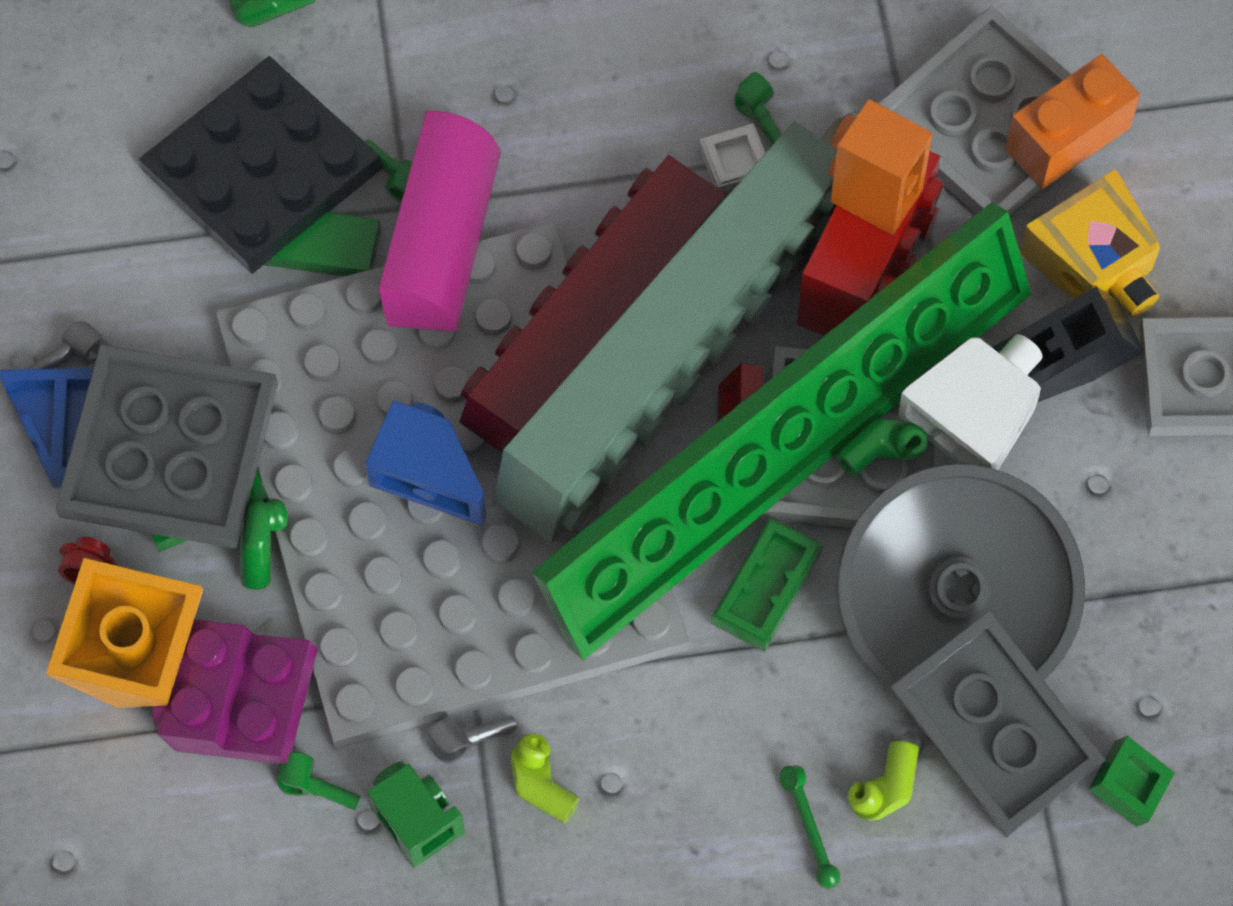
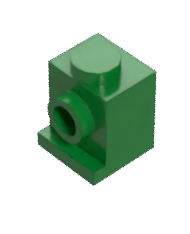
[367,761,465,868]

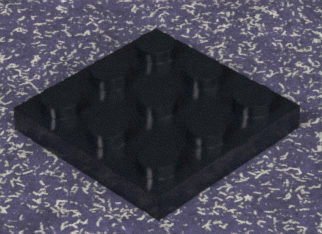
[139,56,383,274]

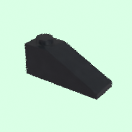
[992,286,1144,403]

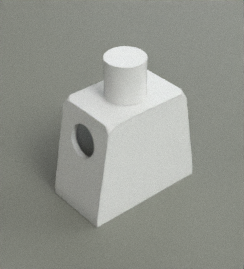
[898,334,1043,470]

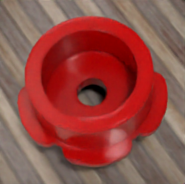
[58,537,117,585]

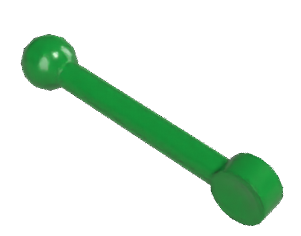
[780,765,840,889]

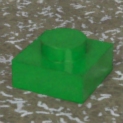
[1088,735,1175,827]

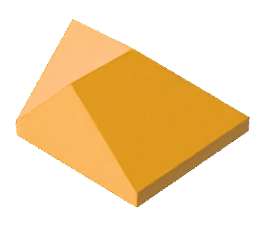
[46,558,203,708]

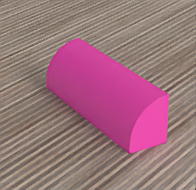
[379,110,501,331]

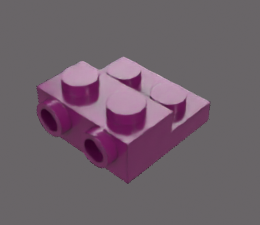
[152,620,318,764]

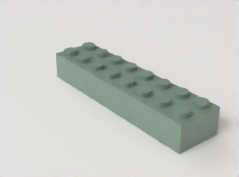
[493,120,837,544]

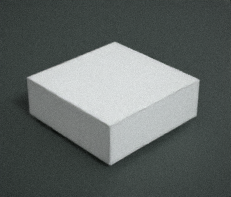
[699,123,765,195]

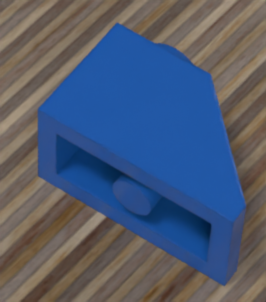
[365,400,486,526]

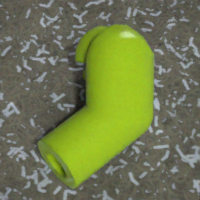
[510,733,580,824]
[847,741,919,821]

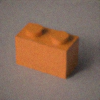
[1005,54,1140,190]
[828,99,933,236]

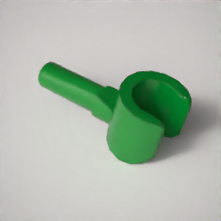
[734,72,782,145]
[364,139,413,203]
[277,752,361,810]

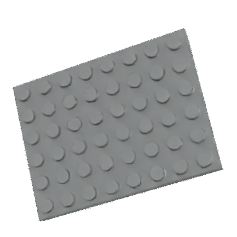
[216,221,690,749]

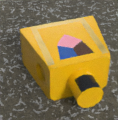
[1020,169,1160,318]

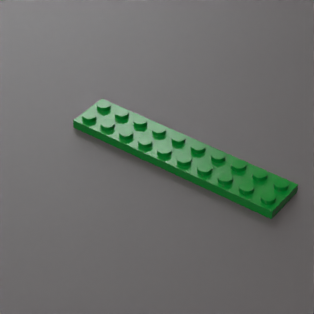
[532,202,1031,660]

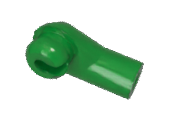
[229,0,315,27]
[835,419,928,477]
[239,498,288,590]

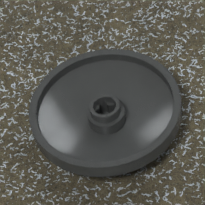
[837,464,1085,689]

